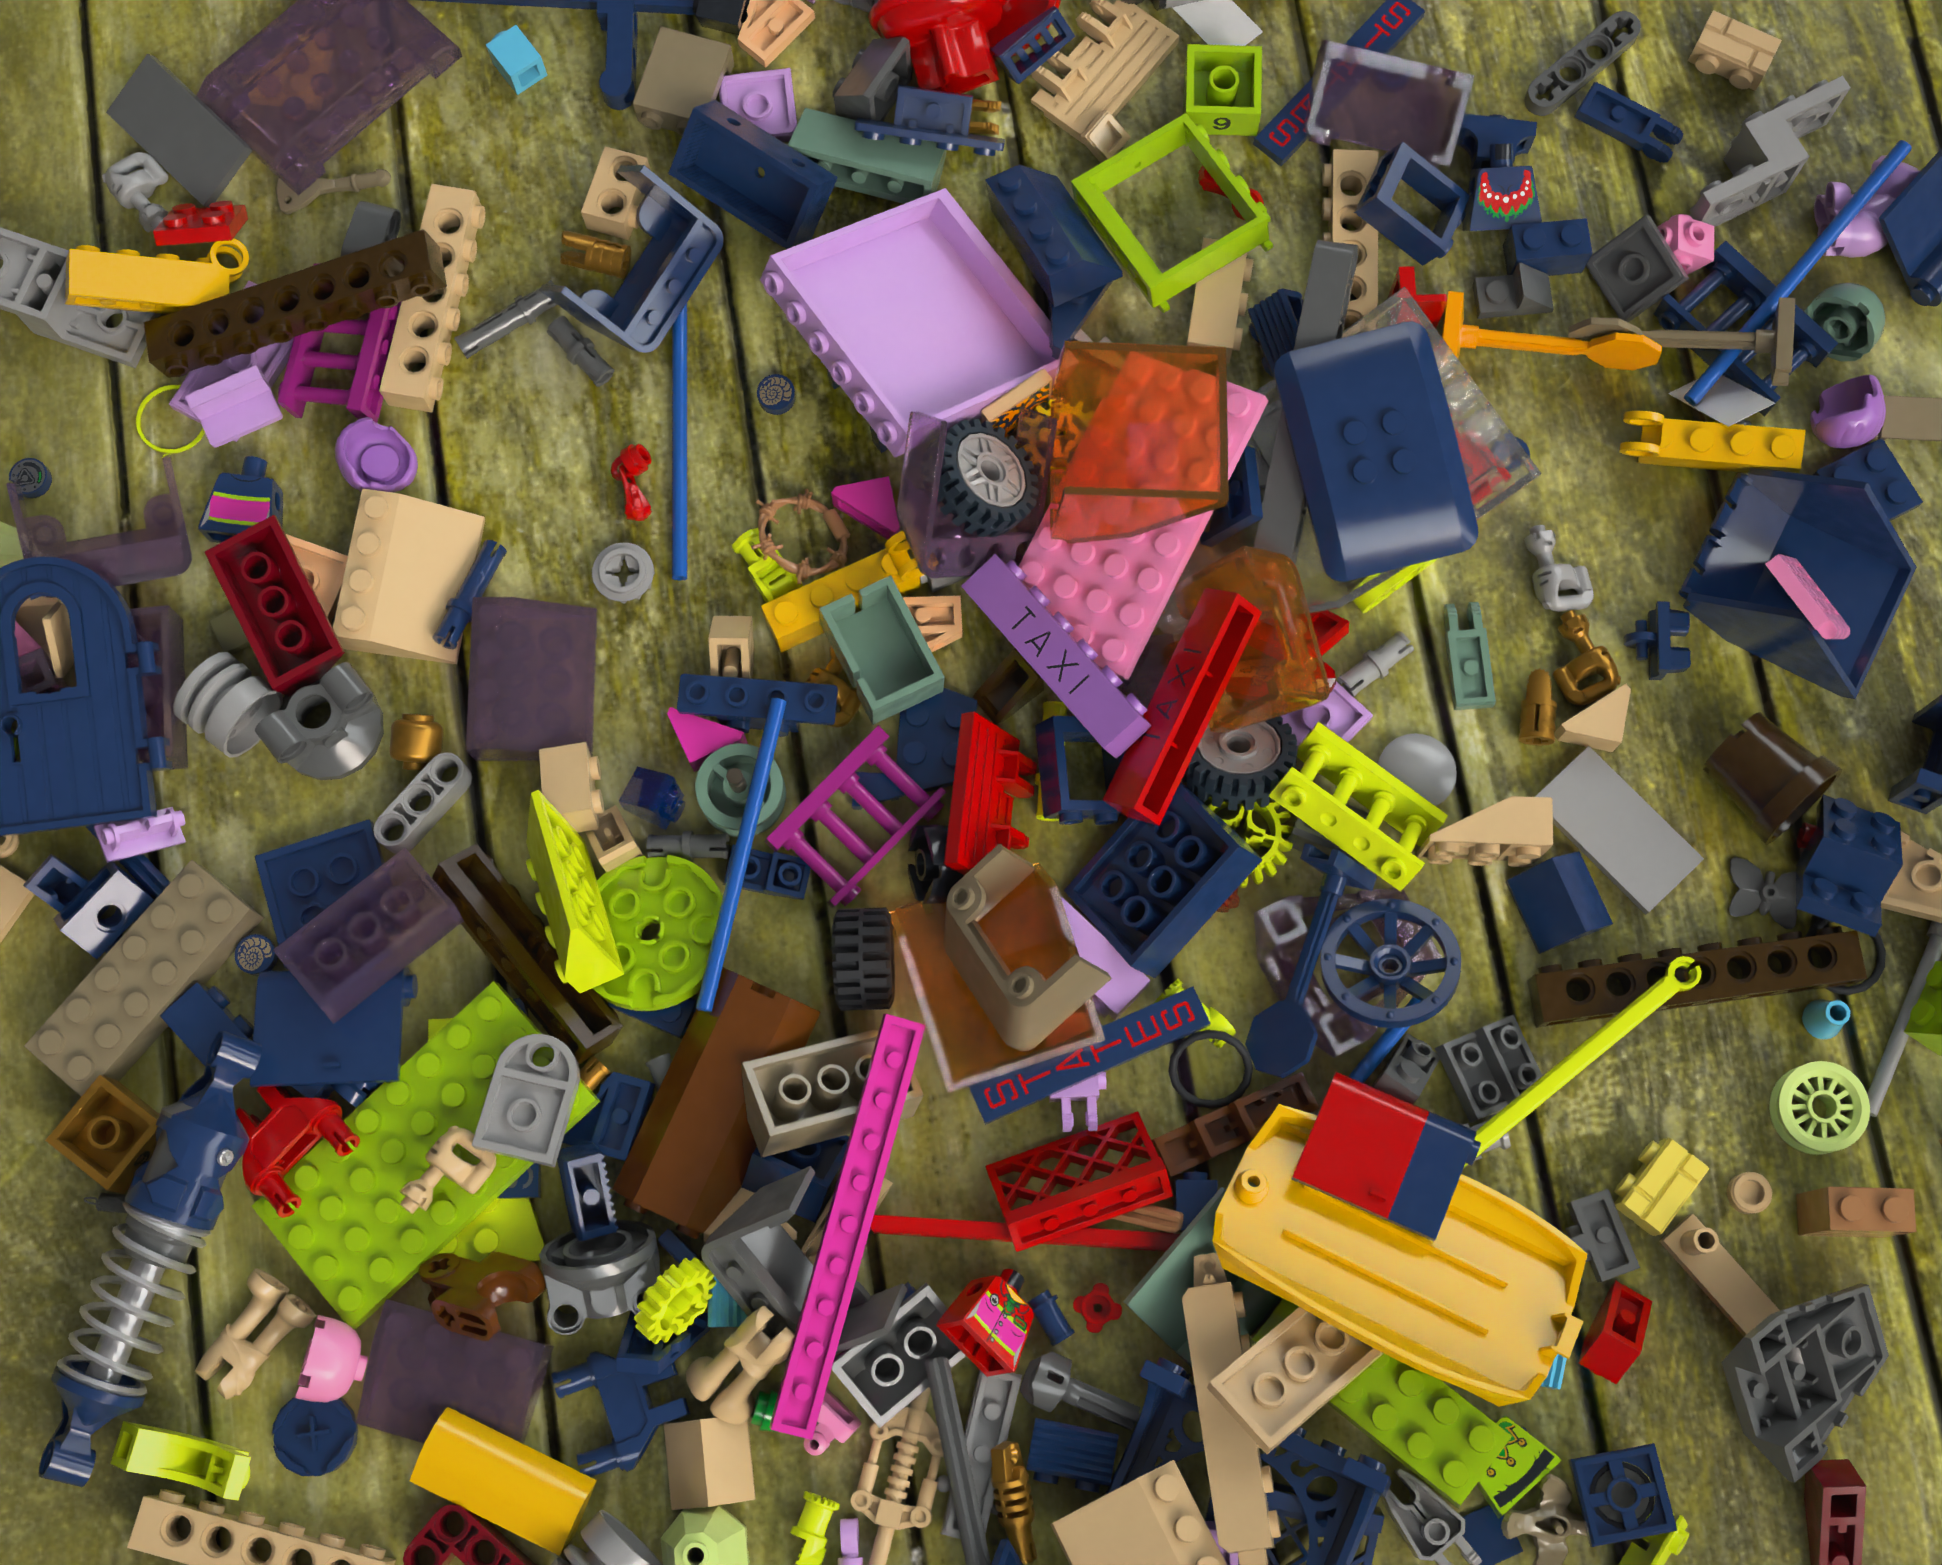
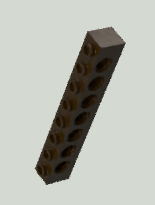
[144,229,447,378]
[1527,926,1867,1028]

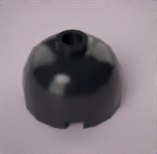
[908,824,964,904]

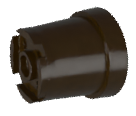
[1703,712,1842,845]

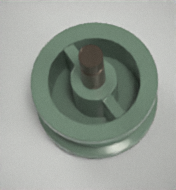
[695,743,786,837]

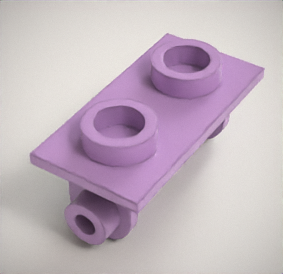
[94,807,186,863]

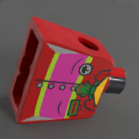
[936,1269,1034,1377]

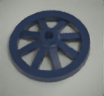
[1320,899,1461,1028]

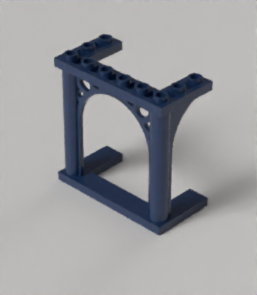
[1105,1357,1391,1565]

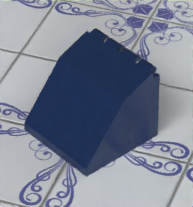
[1678,467,1917,699]

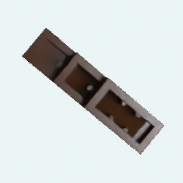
[1152,1071,1320,1178]

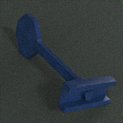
[1245,844,1377,1078]

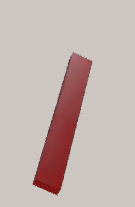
[871,1215,1181,1252]

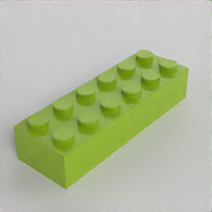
[1252,1299,1512,1508]

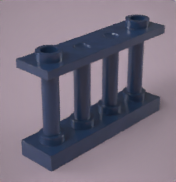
[1654,241,1838,417]

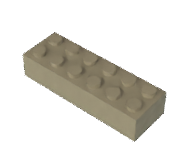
[24,859,264,1096]

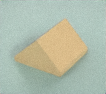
[664,1417,756,1510]

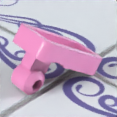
[804,1388,861,1456]

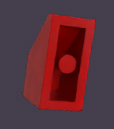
[1579,1280,1653,1384]

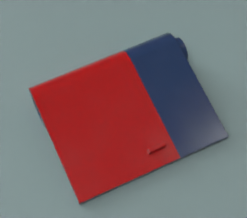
[1291,1072,1481,1241]

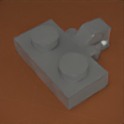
[1566,1189,1640,1283]

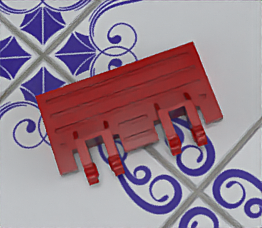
[944,711,1037,875]

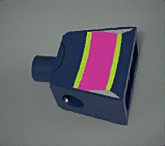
[198,456,283,543]

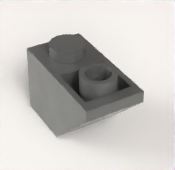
[1371,1033,1440,1104]

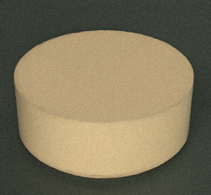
[1727,1172,1772,1214]

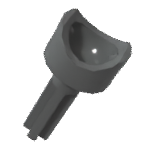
[1020,1351,1140,1431]

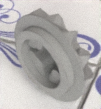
[592,542,655,604]

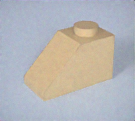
[708,616,754,679]

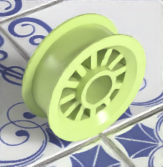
[1769,1061,1870,1155]

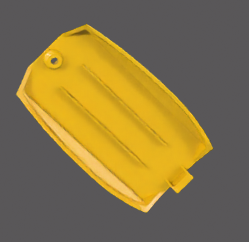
[1212,1104,1588,1407]

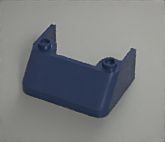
[539,165,723,353]

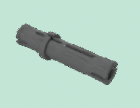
[454,280,558,359]

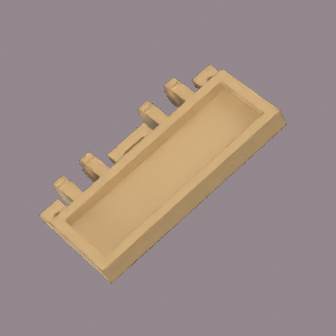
[1031,0,1179,145]

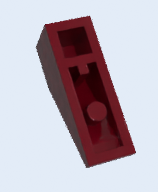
[1804,1459,1867,1565]

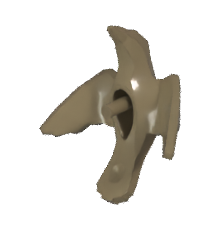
[1501,1474,1587,1565]

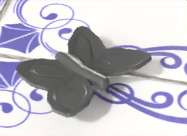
[1728,857,1797,929]

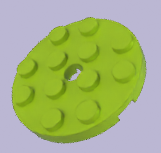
[592,855,730,1011]

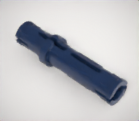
[432,540,507,650]

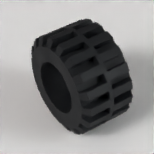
[832,907,895,1011]

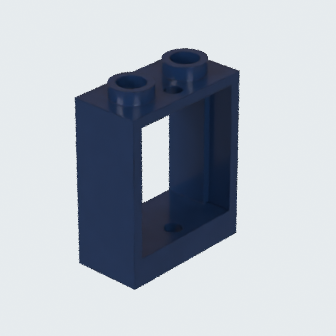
[1354,141,1471,266]
[1035,716,1126,825]

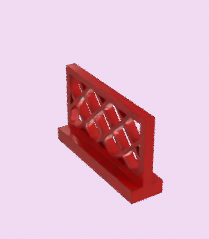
[985,1111,1173,1252]

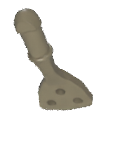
[276,169,391,214]

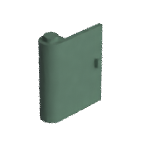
[1123,1187,1282,1368]

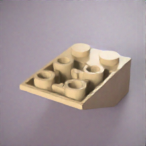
[1417,796,1553,867]

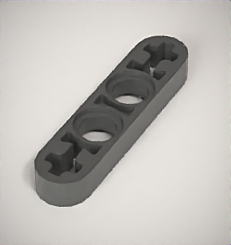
[1524,11,1641,116]

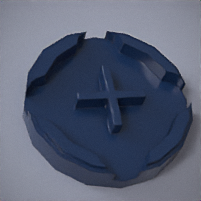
[272,1397,358,1476]

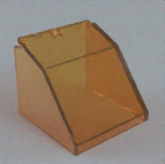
[1050,341,1229,544]
[889,863,1105,1093]

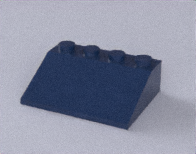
[1064,782,1263,978]

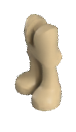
[195,1268,316,1400]
[686,1306,795,1425]

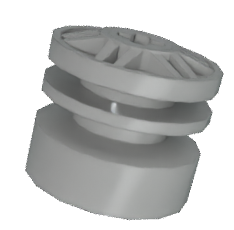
[173,652,283,758]
[551,1510,662,1565]

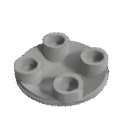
[1378,733,1456,806]

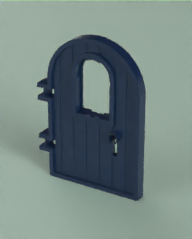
[0,557,173,837]

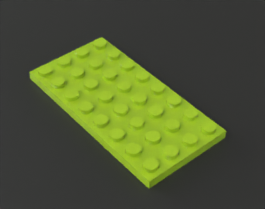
[251,981,600,1329]

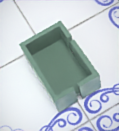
[819,575,945,725]

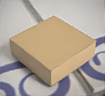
[1079,110,1131,163]

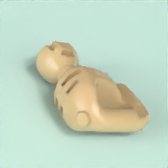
[400,1126,497,1214]

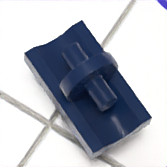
[1624,601,1691,680]

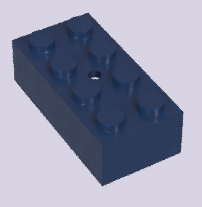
[668,100,838,249]

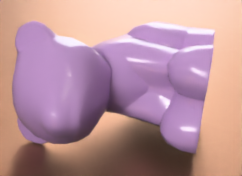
[1814,155,1920,258]

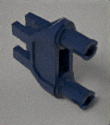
[552,1351,691,1477]

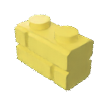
[1614,1138,1709,1236]

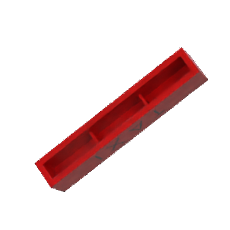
[1103,588,1262,826]

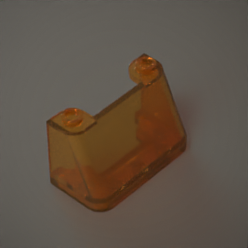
[1175,545,1330,733]

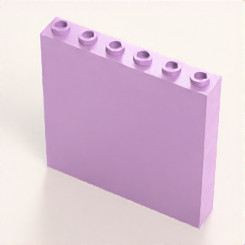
[760,188,1079,458]

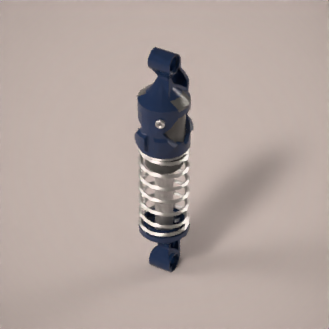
[38,1031,262,1487]

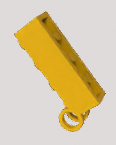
[65,238,249,314]
[1619,411,1806,473]
[761,527,937,653]

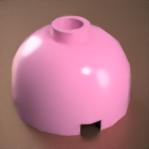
[295,1315,368,1402]

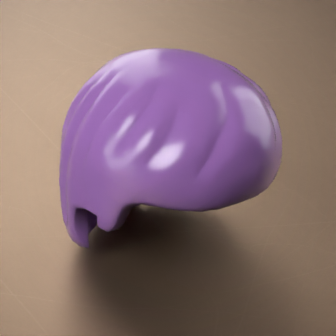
[1810,374,1886,448]
[335,417,418,493]

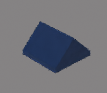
[1506,851,1613,954]

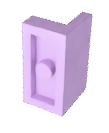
[185,365,283,448]

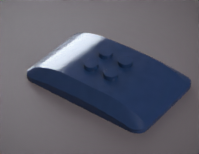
[1274,321,1478,582]

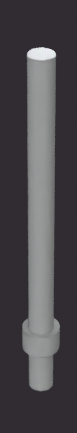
[1867,921,1942,1117]

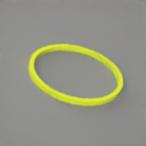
[136,385,205,454]

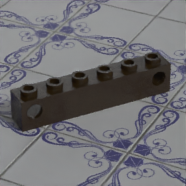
[429,843,623,1065]

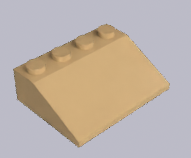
[333,489,485,664]
[1050,1460,1227,1565]

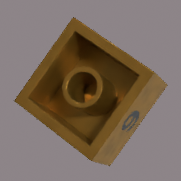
[45,1074,159,1194]

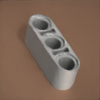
[373,752,472,854]

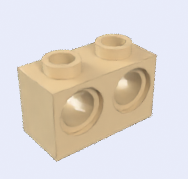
[581,146,651,240]

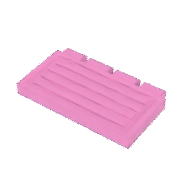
[1765,554,1850,639]

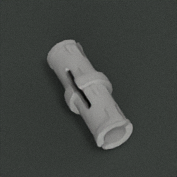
[1337,631,1414,697]

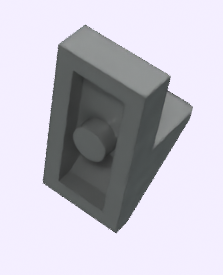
[1472,263,1554,319]

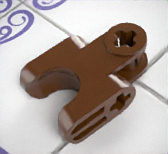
[419,1251,546,1342]

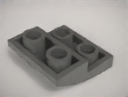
[1435,1015,1542,1123]

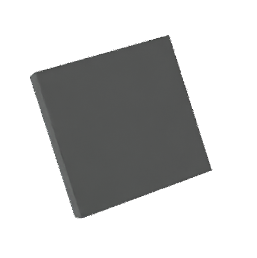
[1586,215,1689,322]

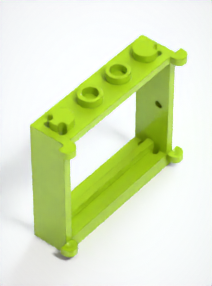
[1071,113,1273,313]

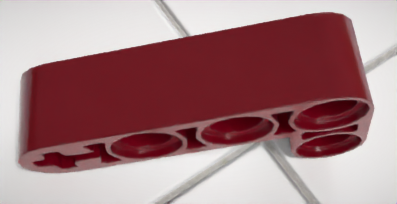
[403,1504,536,1565]

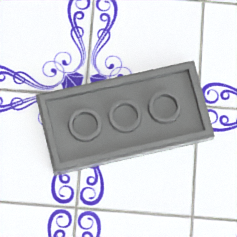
[1535,746,1704,915]

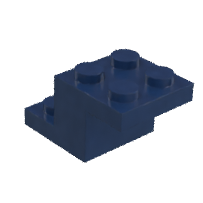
[1796,795,1903,937]

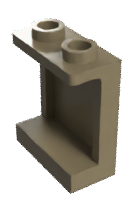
[633,26,735,136]

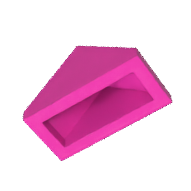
[831,476,900,540]
[667,707,747,772]

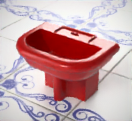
[868,0,1005,94]

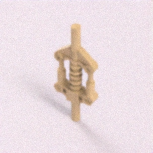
[851,1387,944,1565]

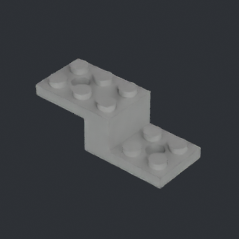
[1689,76,1851,227]
[0,227,162,368]

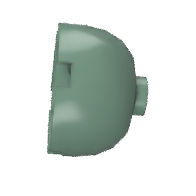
[1804,283,1886,361]

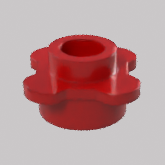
[1073,1283,1122,1333]

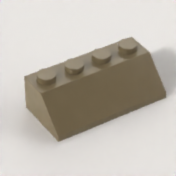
[741,1028,924,1158]

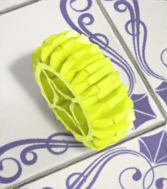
[1205,797,1293,888]

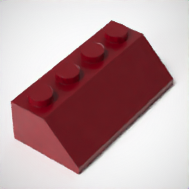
[204,515,345,696]

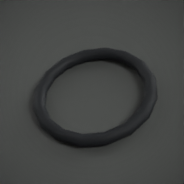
[1805,918,1886,995]
[1168,1030,1253,1109]

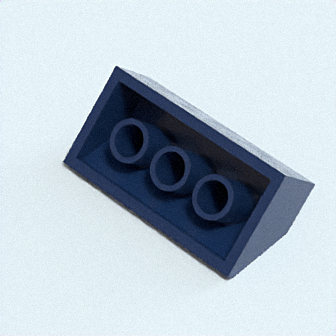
[985,165,1123,307]

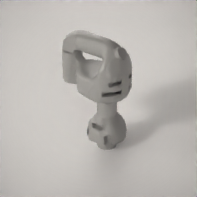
[102,152,169,233]
[1524,525,1594,612]

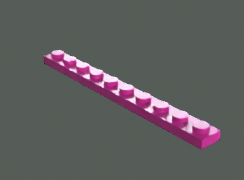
[769,1014,926,1440]

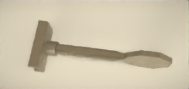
[1568,297,1796,386]

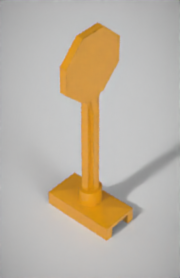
[1438,291,1662,378]

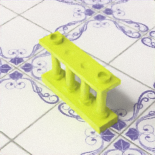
[1269,721,1448,892]

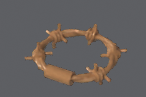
[751,489,851,584]

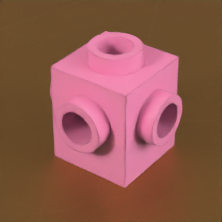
[1657,214,1714,275]

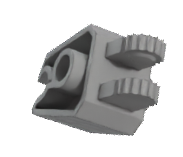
[1381,1468,1482,1565]

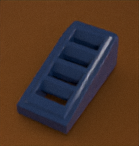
[990,6,1075,84]

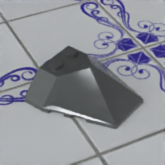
[1721,1283,1889,1483]

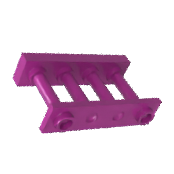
[277,263,401,423]
[764,725,946,908]

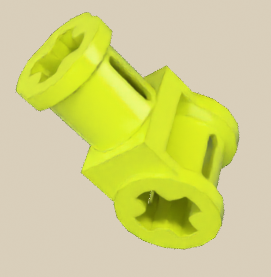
[732,528,803,603]

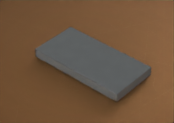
[106,54,253,207]

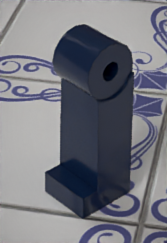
[597,0,638,110]

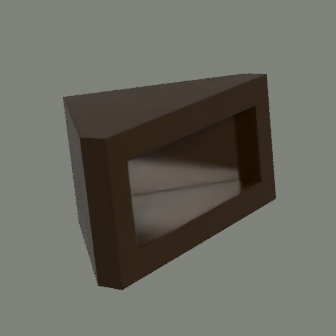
[972,648,1044,725]

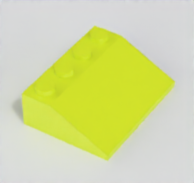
[526,790,624,993]

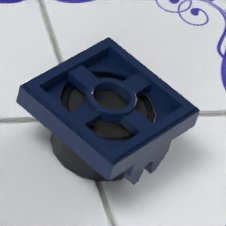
[1568,1443,1677,1547]

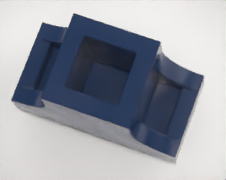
[1454,113,1537,174]

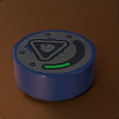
[9,458,52,498]

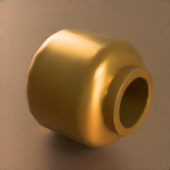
[390,713,443,771]

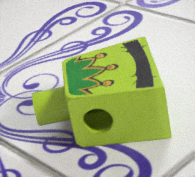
[1476,1415,1562,1518]

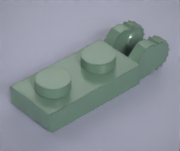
[1443,602,1496,710]

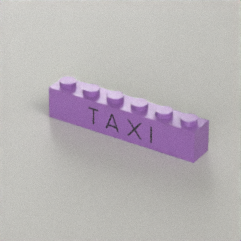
[961,554,1152,759]

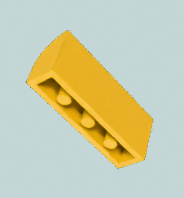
[409,1407,597,1556]

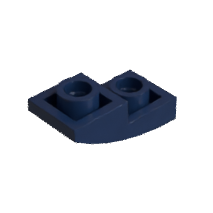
[722,844,811,900]

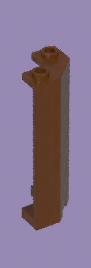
[612,967,821,1239]

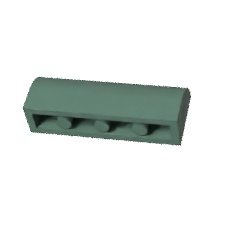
[788,108,947,204]

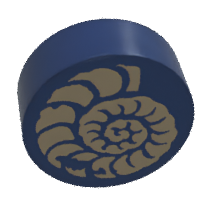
[757,374,796,415]
[235,934,278,976]

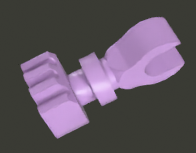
[837,1518,863,1565]

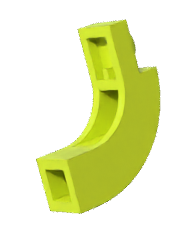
[110,1421,251,1501]

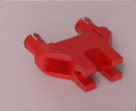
[235,1086,360,1218]

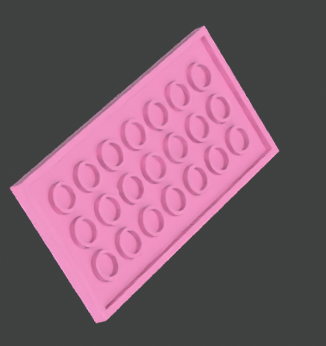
[1019,345,1268,681]

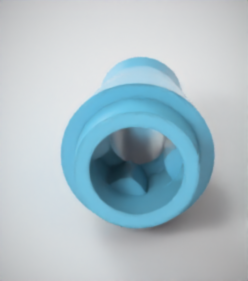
[1802,999,1850,1039]

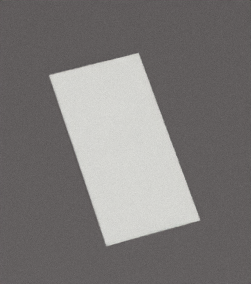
[1172,0,1263,46]
[1668,375,1775,427]

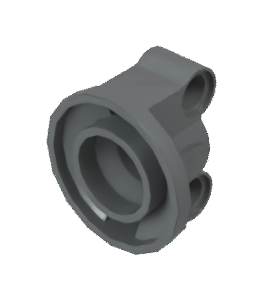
[255,662,384,780]
[539,1220,663,1335]

